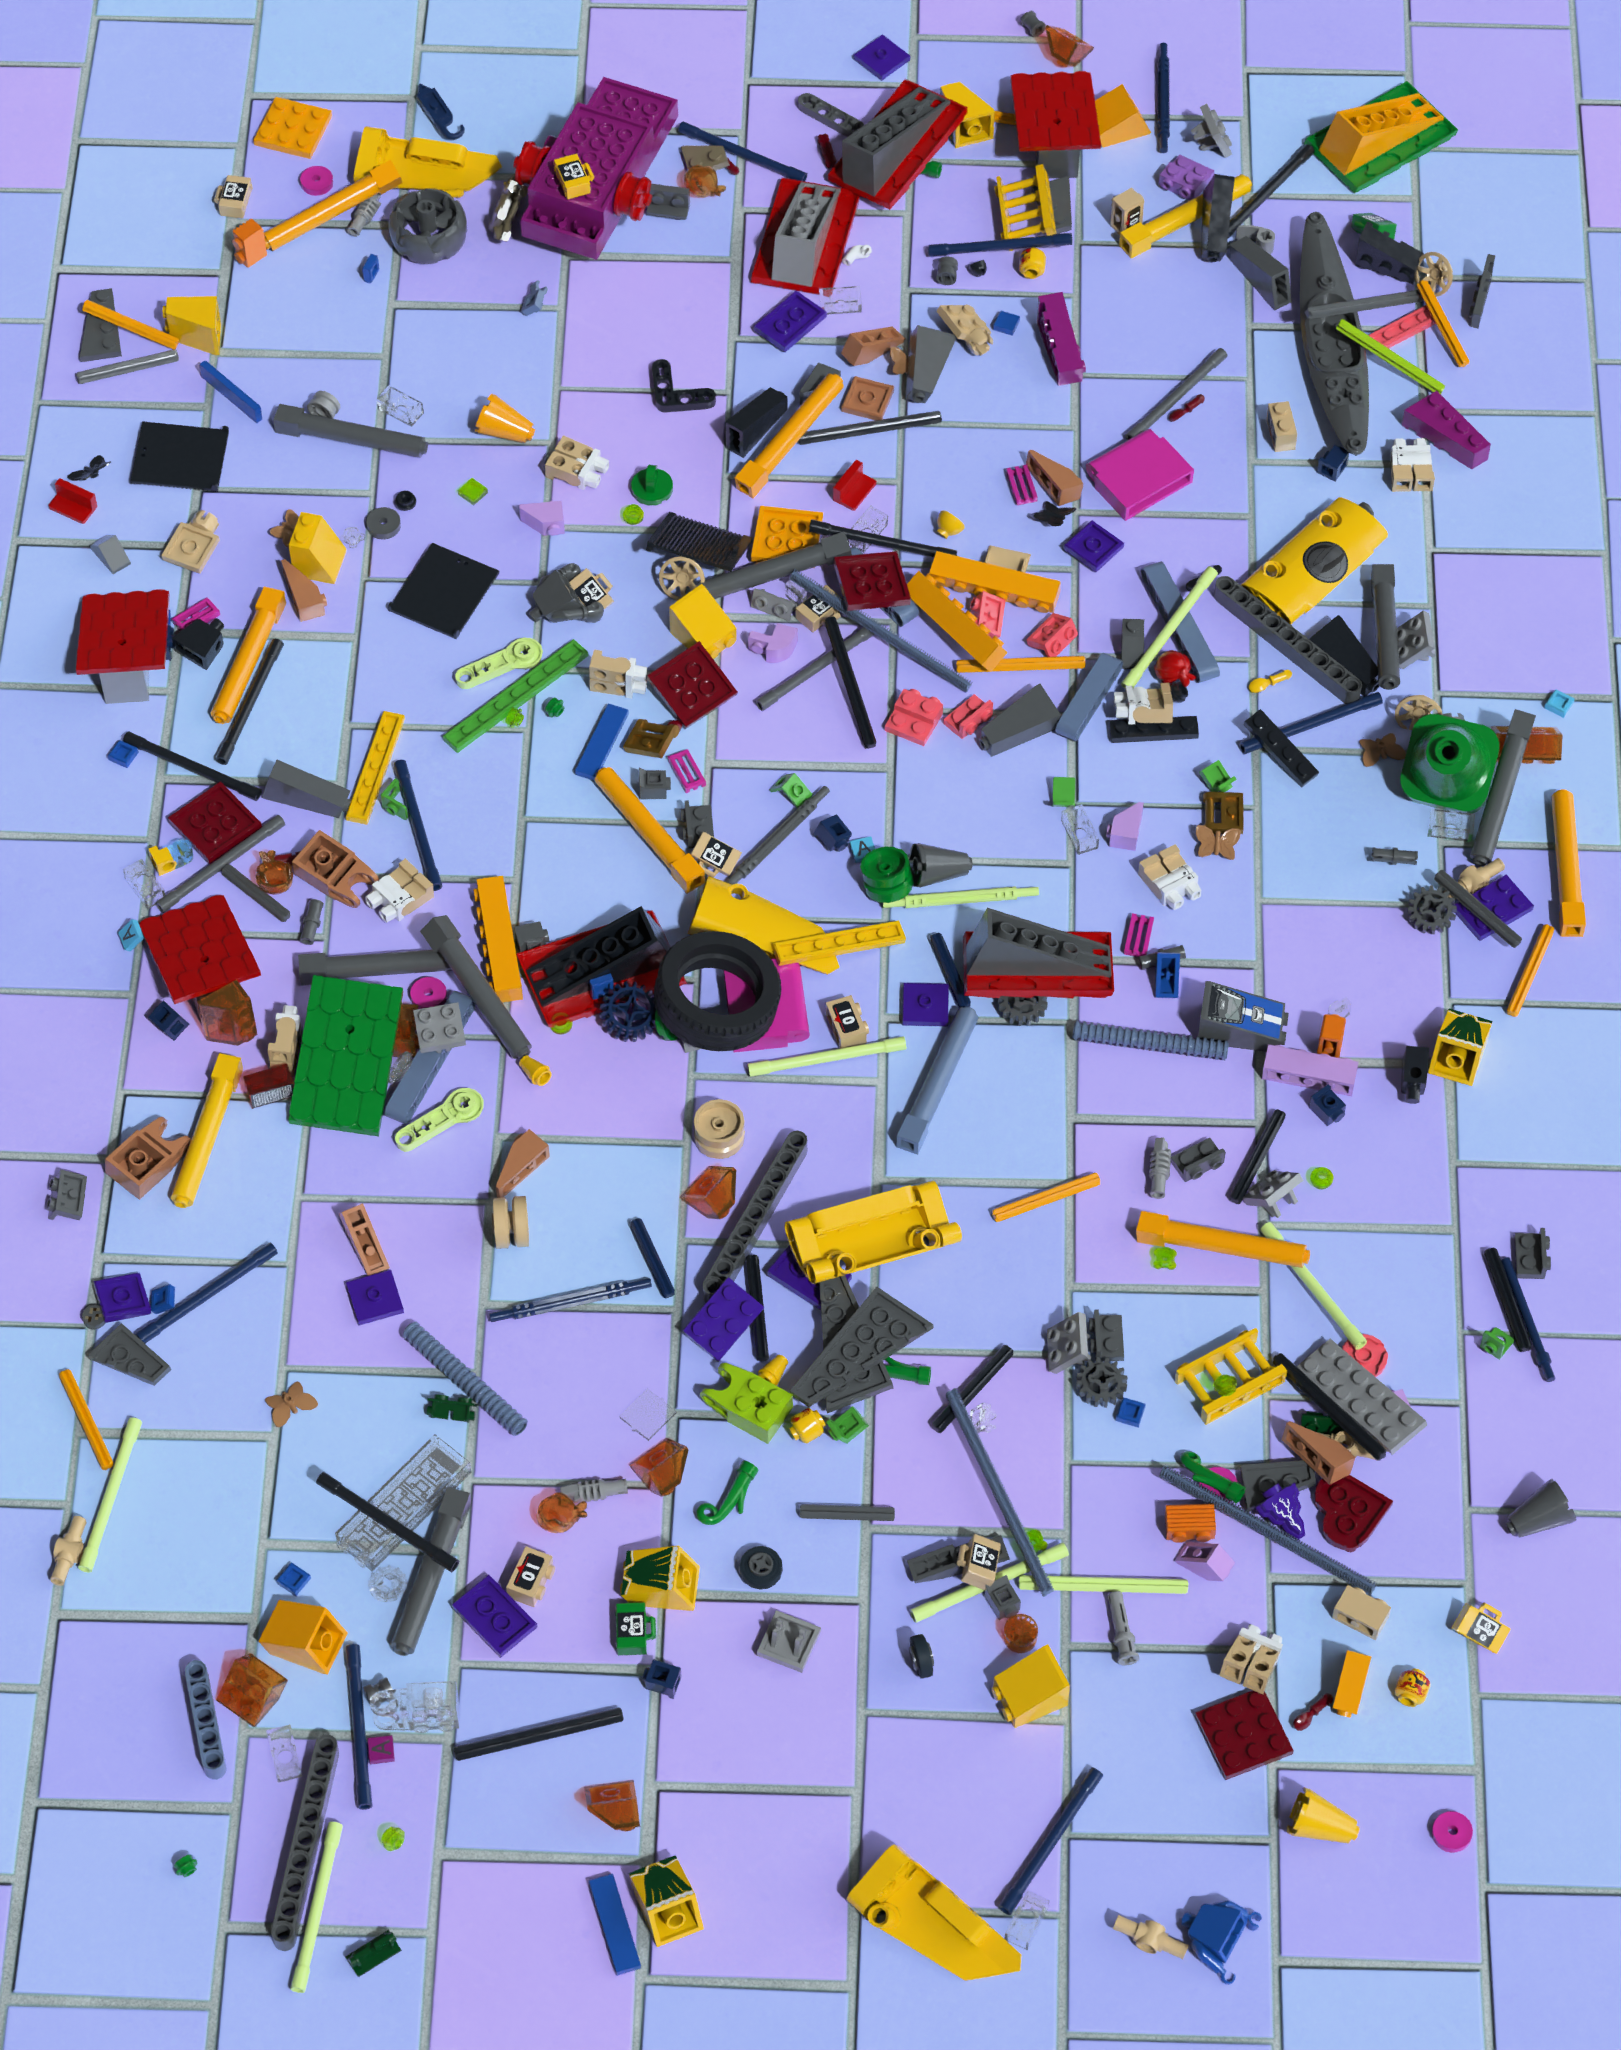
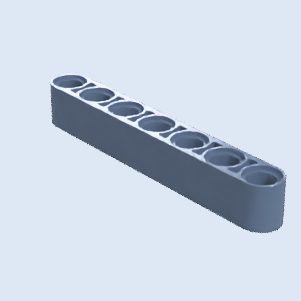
[1141,561,1220,683]
[385,991,476,1124]

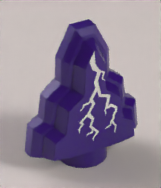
[1254,1482,1305,1540]

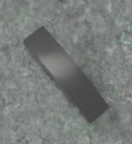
[907,1535,1010,1584]

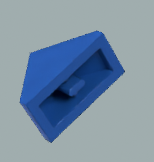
[1155,952,1180,998]

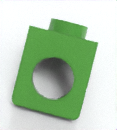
[769,773,812,808]
[1052,777,1075,807]
[381,778,408,820]
[1480,1327,1514,1360]

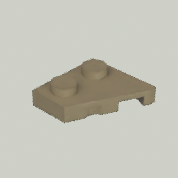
[681,146,730,180]

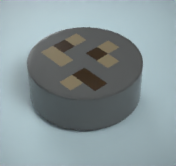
[82,1305,105,1329]

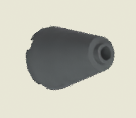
[909,843,973,888]
[1506,1478,1576,1538]

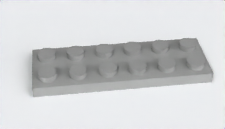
[1297,1339,1428,1455]

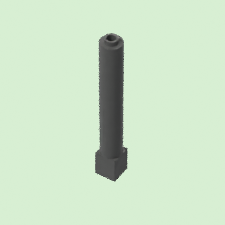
[273,404,428,458]
[698,532,852,599]
[1371,564,1401,690]
[1470,709,1536,866]
[420,915,532,1060]
[298,949,452,986]
[391,1487,472,1656]

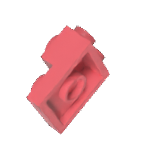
[885,689,943,746]

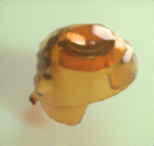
[684,165,726,198]
[255,850,293,895]
[536,1492,588,1534]

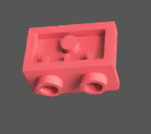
[970,591,1005,638]
[1026,613,1078,657]
[944,694,993,739]

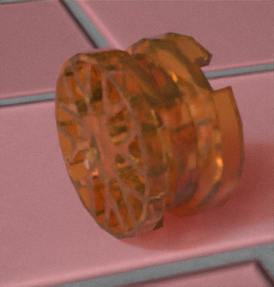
[1004,1614,1038,1653]

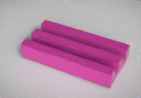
[1006,465,1038,505]
[172,597,220,631]
[668,749,706,793]
[1124,913,1154,957]

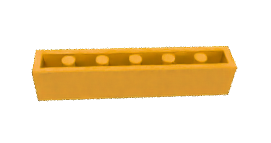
[929,551,1061,613]
[907,571,1008,672]
[473,875,523,1003]

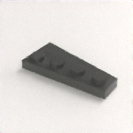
[80,288,122,362]

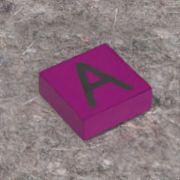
[368,1735,395,1765]

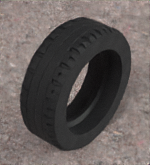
[654,931,781,1051]

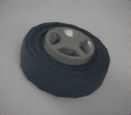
[739,1546,783,1590]
[909,1634,934,1679]

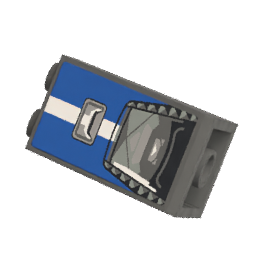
[1198,981,1289,1052]

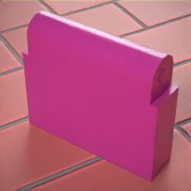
[1086,429,1194,521]
[723,959,810,1053]

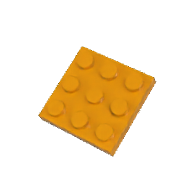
[254,97,332,159]
[751,506,823,568]

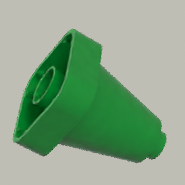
[1400,714,1500,814]

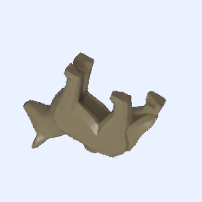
[489,173,528,242]

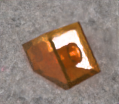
[1045,25,1094,68]
[680,1166,737,1219]
[629,1438,689,1497]
[584,1780,640,1831]

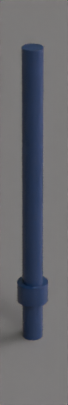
[1501,1257,1556,1382]

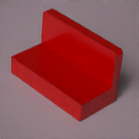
[833,460,876,511]
[48,478,98,524]

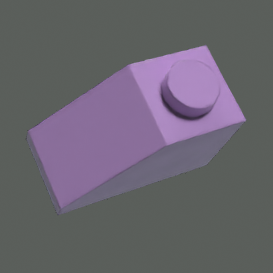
[519,501,565,536]
[1106,802,1144,851]
[1175,1542,1235,1581]

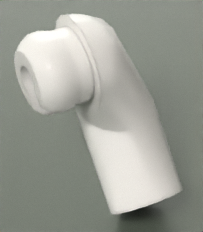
[842,244,872,266]

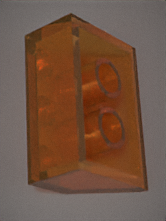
[1491,726,1563,764]
[197,979,258,1046]

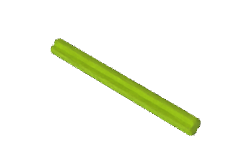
[1336,319,1445,394]

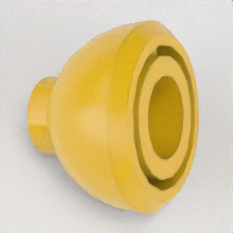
[937,510,965,539]

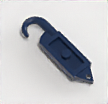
[417,84,465,140]

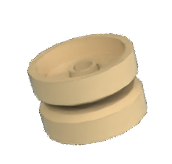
[694,1099,745,1159]
[492,1196,529,1249]

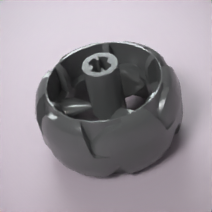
[388,188,467,264]

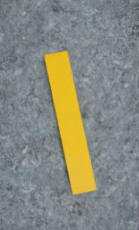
[346,711,405,825]
[772,920,906,966]

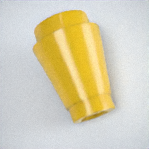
[519,1055,552,1086]
[758,1355,788,1386]

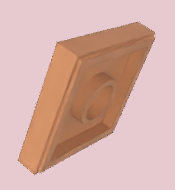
[842,376,894,420]

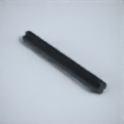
[1230,1109,1286,1204]
[1484,1247,1532,1352]
[746,1255,769,1361]
[932,1345,1014,1433]

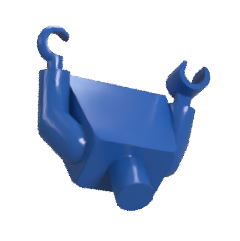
[1181,1901,1262,1984]

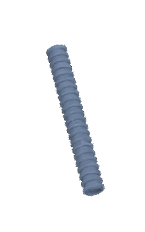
[1073,1020,1229,1061]
[403,1322,528,1436]

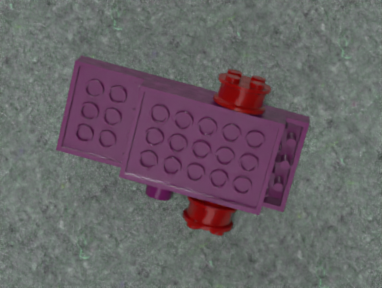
[513,77,678,260]

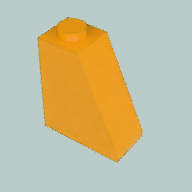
[1333,1650,1372,1718]

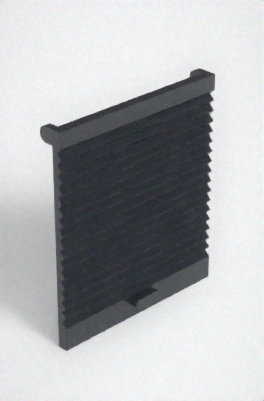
[130,421,229,492]
[646,512,753,572]
[388,542,500,640]

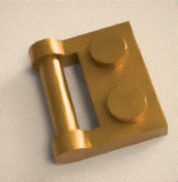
[623,719,679,758]
[1203,792,1244,835]

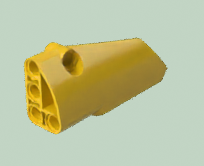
[353,126,502,191]
[687,876,840,975]
[847,1844,1022,1981]

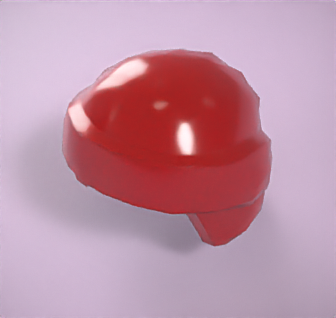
[1154,650,1196,687]

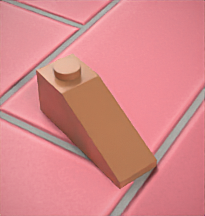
[841,326,905,366]
[1026,450,1083,506]
[281,559,328,622]
[496,1129,550,1198]
[339,1203,390,1276]
[1282,1421,1356,1485]

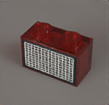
[243,1064,294,1109]

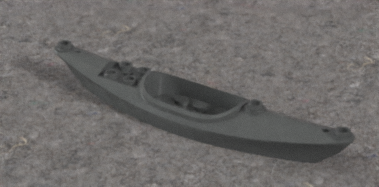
[1300,212,1369,456]

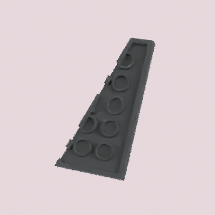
[820,1266,894,1414]
[790,1287,934,1407]

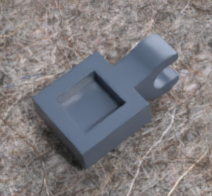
[521,280,548,316]

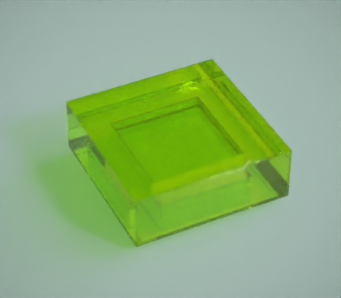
[458,478,488,506]

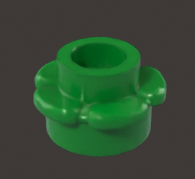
[545,697,565,718]
[174,1855,198,1877]

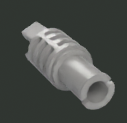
[347,193,381,237]
[1149,1137,1171,1199]
[560,1479,628,1503]

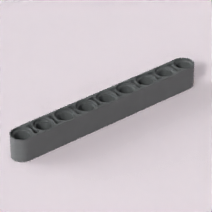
[1214,576,1362,704]
[702,1130,808,1303]
[271,1734,339,1951]

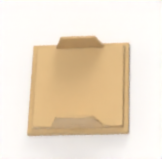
[984,545,1031,573]

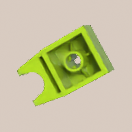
[700,1363,793,1444]

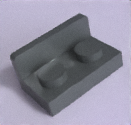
[647,183,690,220]
[681,800,714,849]
[1171,1138,1226,1182]
[46,1170,87,1220]
[1514,1228,1551,1279]
[1089,1309,1124,1362]

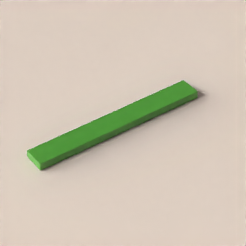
[443,639,588,753]

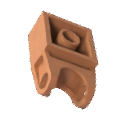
[292,830,379,908]
[105,1117,191,1200]

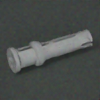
[1107,1591,1140,1666]

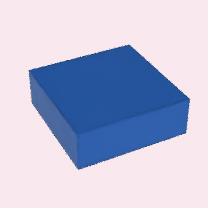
[363,254,380,284]
[993,310,1020,336]
[108,740,139,768]
[589,973,614,1000]
[151,1284,175,1314]
[1116,1397,1146,1428]
[276,1562,311,1596]

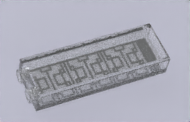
[335,1434,471,1572]

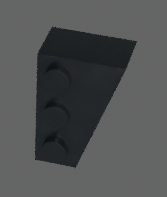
[1355,221,1424,284]

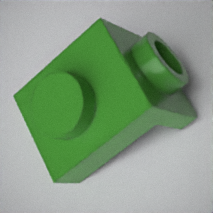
[1199,760,1237,792]
[826,1406,869,1444]

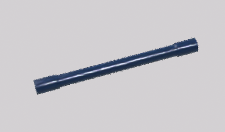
[678,121,808,181]
[928,233,1073,257]
[1240,692,1383,754]
[394,760,443,891]
[135,1242,278,1344]
[345,1644,373,1810]
[998,1767,1103,1915]

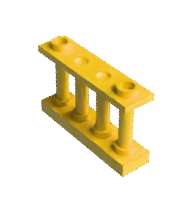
[994,164,1056,251]
[1175,1328,1287,1425]

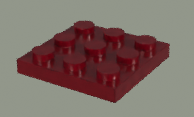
[833,551,911,611]
[646,641,738,730]
[168,781,262,864]
[1194,1690,1294,1781]

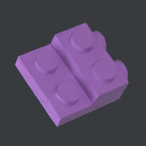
[1159,154,1215,200]

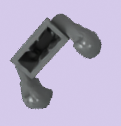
[529,563,604,623]

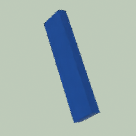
[199,360,262,423]
[575,703,629,781]
[589,1874,641,1976]

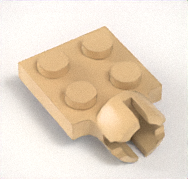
[936,305,993,356]
[161,510,220,574]

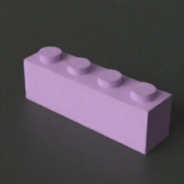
[1262,1044,1359,1097]

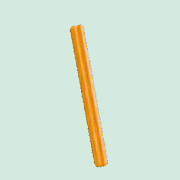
[956,656,1085,673]

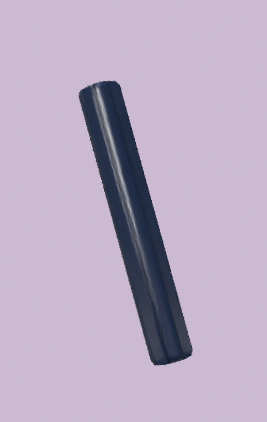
[930,933,971,1008]
[630,1218,675,1299]

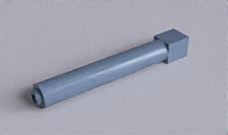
[897,1007,979,1155]

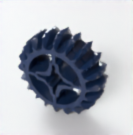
[599,981,656,1042]

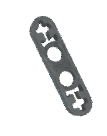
[798,93,864,137]

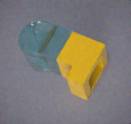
[148,839,194,876]

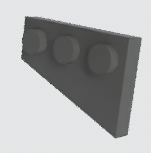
[1031,176,1072,234]
[1468,254,1496,329]
[87,1323,172,1386]
[1241,1460,1316,1512]

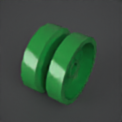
[860,846,913,903]

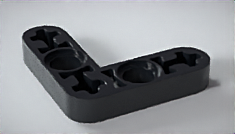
[652,359,716,413]

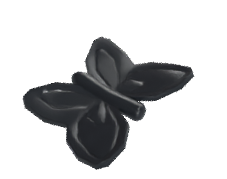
[67,455,111,481]
[1033,501,1076,527]

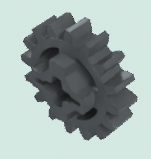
[1408,885,1457,935]
[998,996,1048,1026]
[1076,1357,1128,1408]

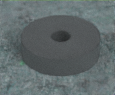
[366,507,401,540]

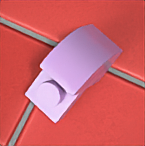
[748,623,798,663]

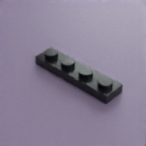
[1243,709,1319,788]
[1109,716,1199,743]

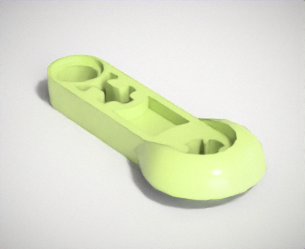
[455,637,543,689]
[395,1088,484,1152]

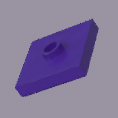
[854,34,910,81]
[1064,520,1124,572]
[903,983,949,1027]
[346,1270,404,1325]
[94,1272,151,1323]

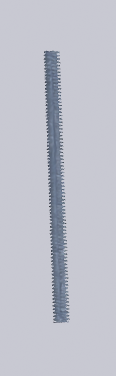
[789,569,973,693]
[946,1388,1054,1597]
[1159,1465,1378,1596]

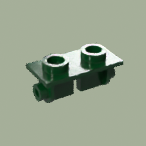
[427,1394,478,1423]
[1301,1411,1345,1435]
[345,1930,402,1978]

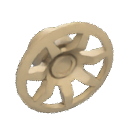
[1415,252,1453,297]
[659,556,705,600]
[1395,695,1443,730]

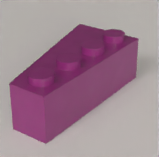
[1037,292,1086,386]
[1402,391,1491,469]

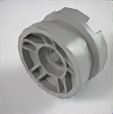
[307,390,341,419]

